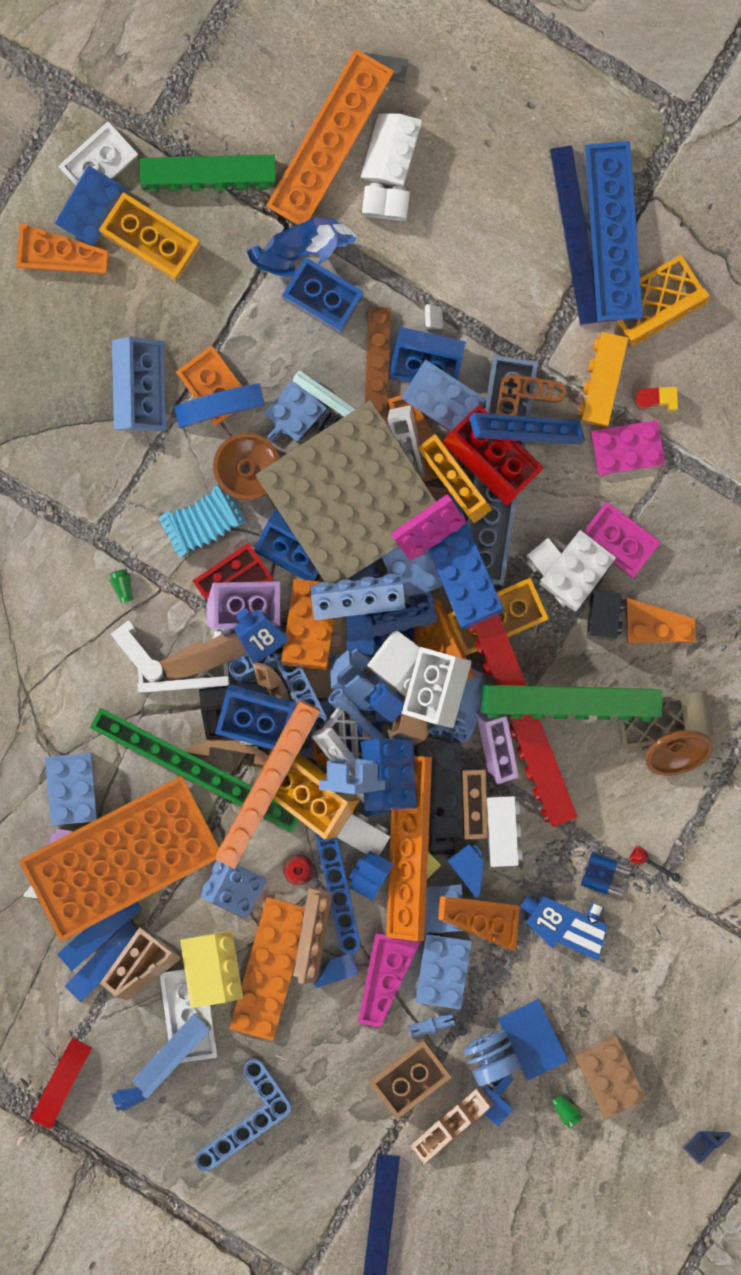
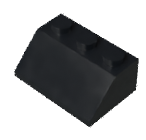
[199,682,269,740]

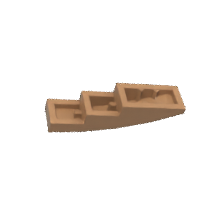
[160,632,246,681]
[411,1087,494,1164]

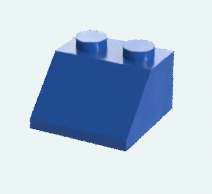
[446,843,484,897]

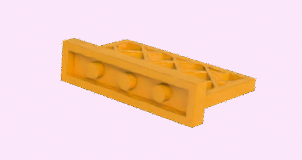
[617,255,709,348]

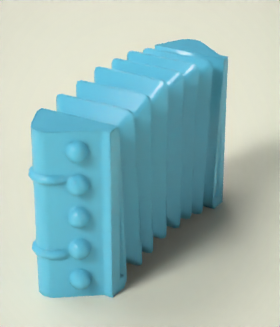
[158,485,247,558]

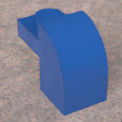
[481,1074,514,1127]

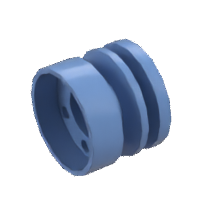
[462,1030,522,1086]

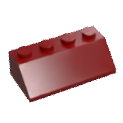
[442,404,544,506]

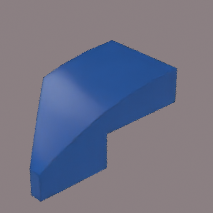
[314,954,358,988]

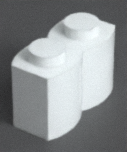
[362,183,410,222]

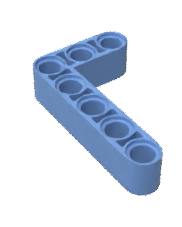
[229,644,328,735]
[195,1057,291,1171]

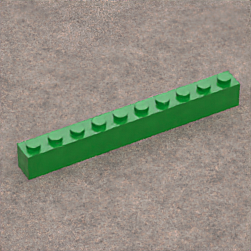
[90,708,299,833]

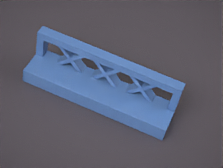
[132,1013,211,1099]

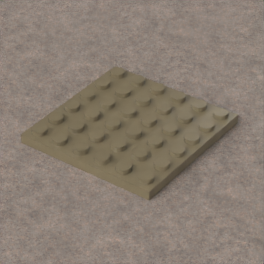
[255,400,437,584]

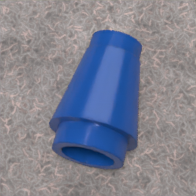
[112,1087,147,1112]

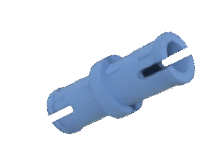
[408,1012,455,1040]

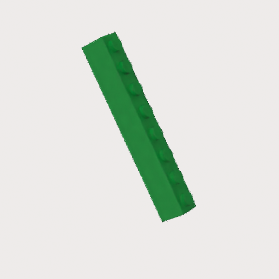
[480,685,663,721]

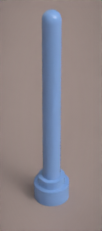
[328,688,387,739]

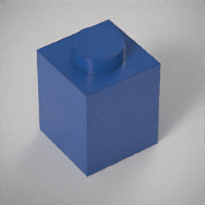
[368,682,405,722]

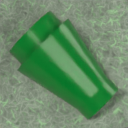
[109,568,133,603]
[551,1094,583,1129]

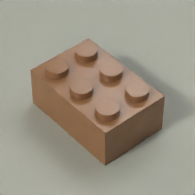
[574,1034,647,1119]
[369,1038,452,1119]

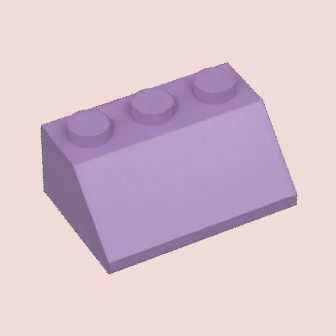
[207,581,280,629]

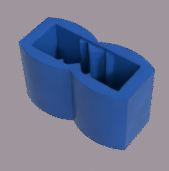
[348,851,394,901]

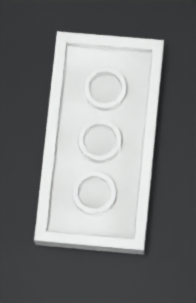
[160,969,218,1063]

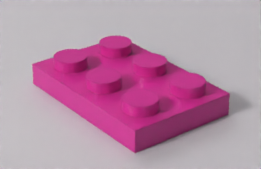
[591,420,665,476]
[391,494,467,562]
[583,501,660,578]

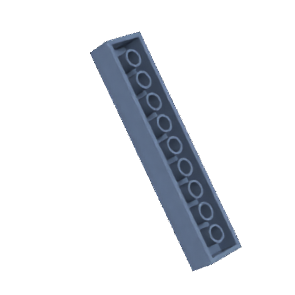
[467,355,538,587]

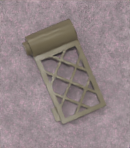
[619,690,714,753]

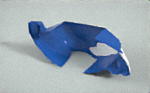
[247,218,357,277]

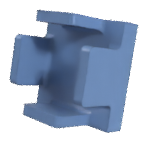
[330,649,383,710]
[319,759,385,794]

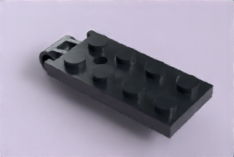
[415,743,464,855]

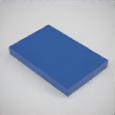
[497,999,568,1081]

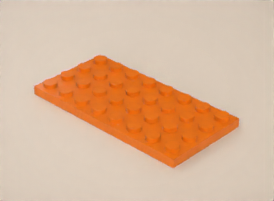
[18,776,219,942]

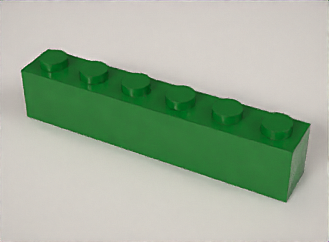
[140,154,276,193]

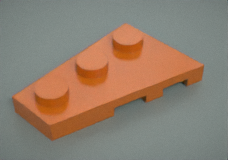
[626,598,696,643]

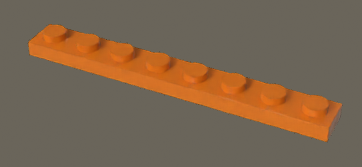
[214,699,320,869]

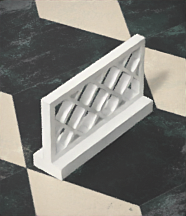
[312,701,373,803]

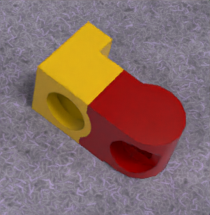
[634,387,678,412]

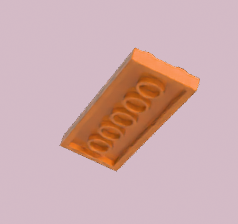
[229,897,305,1041]

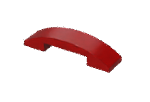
[31,1037,93,1130]

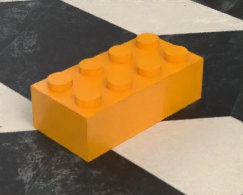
[99,192,201,283]
[447,578,548,656]
[273,752,360,840]

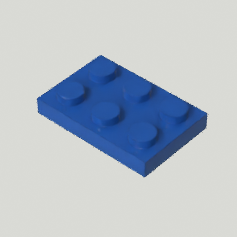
[54,165,127,246]

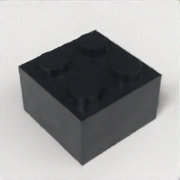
[586,590,625,641]

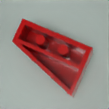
[192,542,274,601]

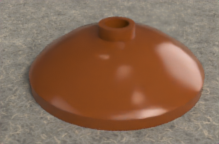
[213,433,280,500]
[645,730,713,776]

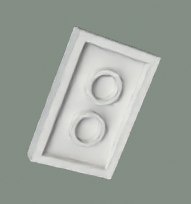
[58,122,139,185]
[539,530,616,611]

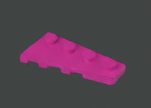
[358,933,420,1027]

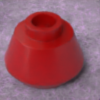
[283,854,314,885]

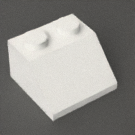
[367,631,420,697]

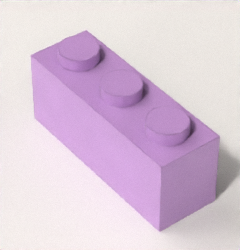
[476,712,519,784]

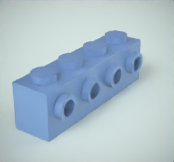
[311,574,406,620]

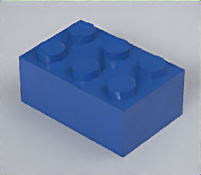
[282,257,364,334]
[215,684,296,749]
[361,738,417,811]

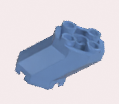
[428,668,492,745]

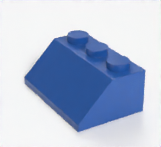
[389,327,466,383]
[254,508,319,581]

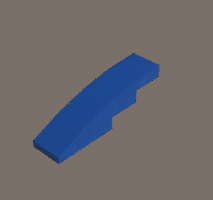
[57,902,143,971]

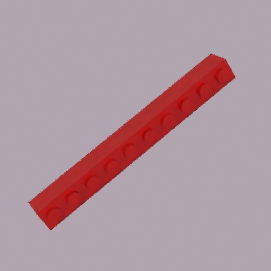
[469,614,578,827]

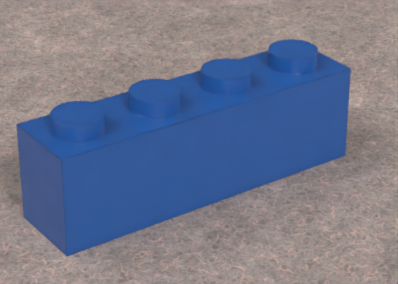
[347,564,379,655]

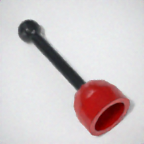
[629,845,681,882]

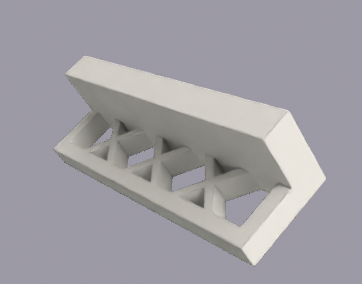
[137,662,230,693]

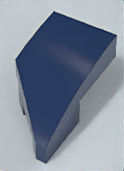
[682,1131,732,1164]

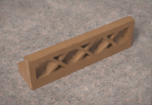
[293,887,333,984]

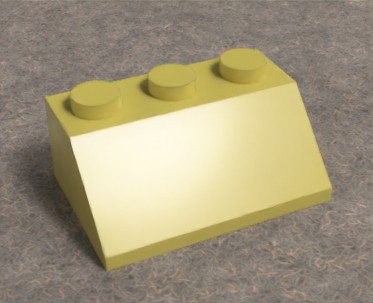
[180,931,243,1008]

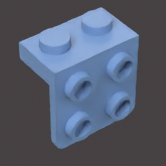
[201,861,266,918]

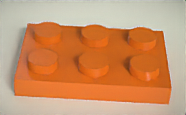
[175,345,242,427]

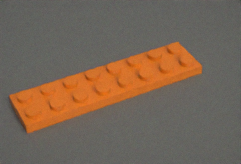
[266,49,395,225]
[386,756,432,941]

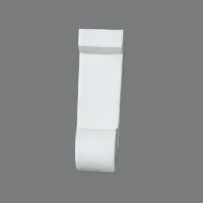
[111,620,164,682]

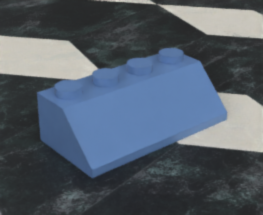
[112,337,166,432]

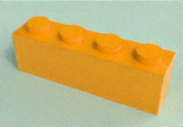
[577,332,628,428]
[417,434,492,523]

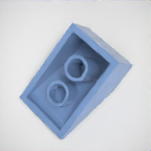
[425,883,464,933]

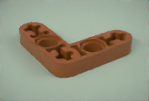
[496,375,566,416]

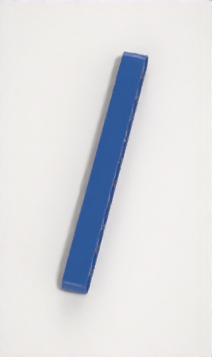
[299,731,360,954]

